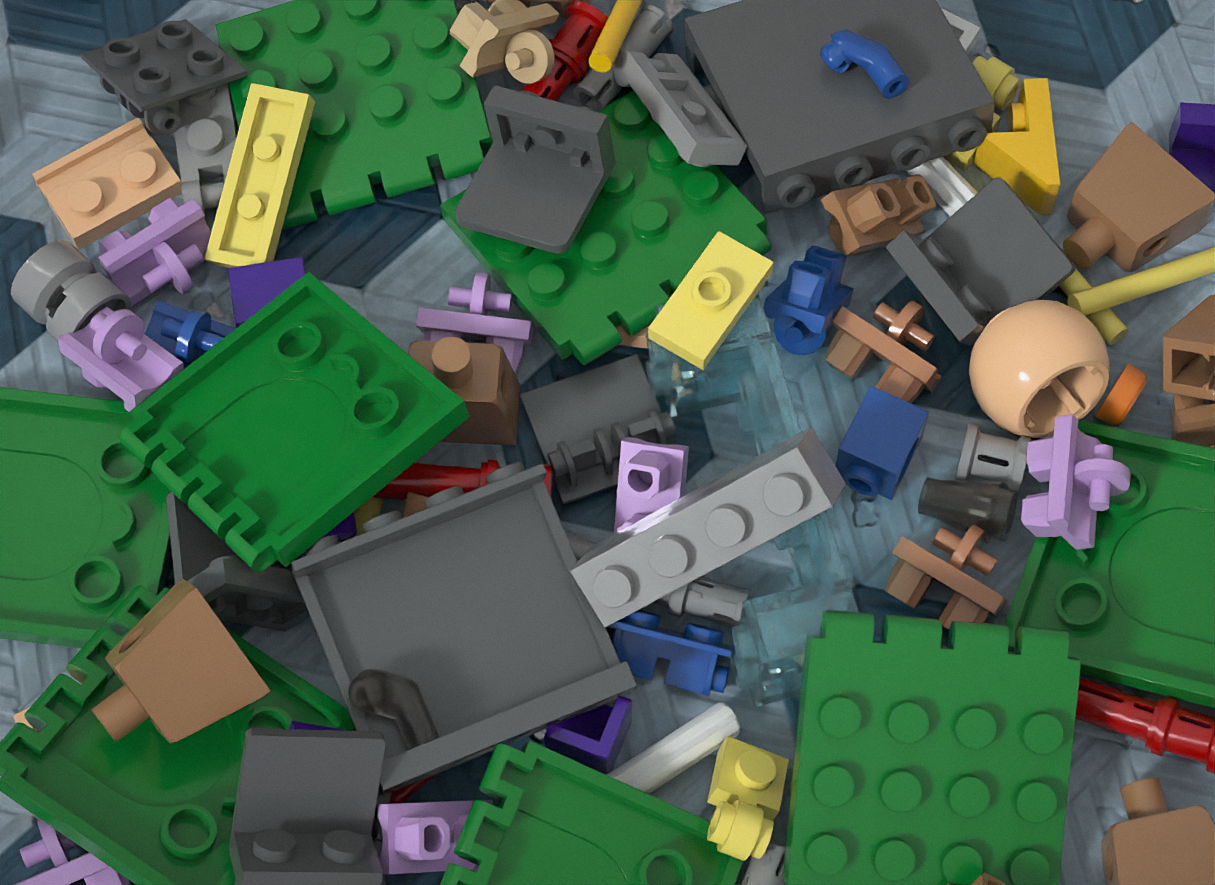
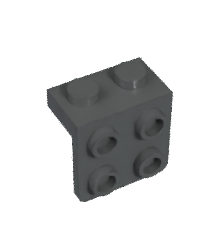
[455,85,616,254]

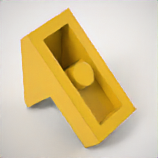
[974,78,1060,215]

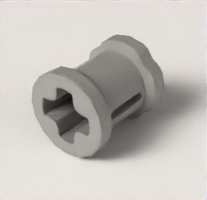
[955,423,1031,493]

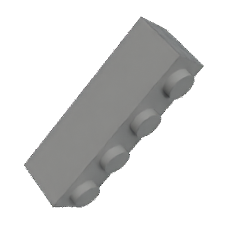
[570,426,846,627]

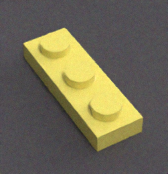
[204,83,315,268]

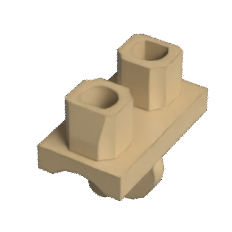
[449,0,560,84]

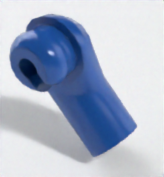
[820,29,909,99]

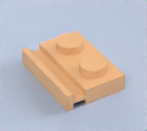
[32,118,182,250]

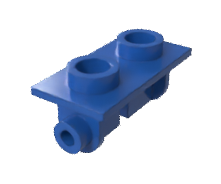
[609,609,737,697]

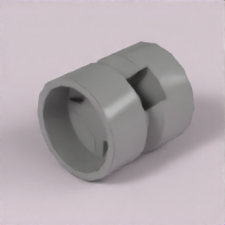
[11,240,131,342]

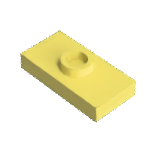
[648,231,774,370]

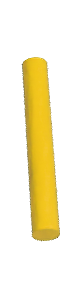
[589,0,643,73]

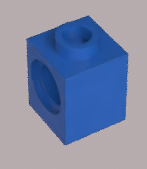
[835,386,929,500]

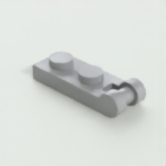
[614,51,748,167]
[174,83,237,216]

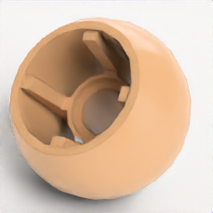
[969,300,1110,438]

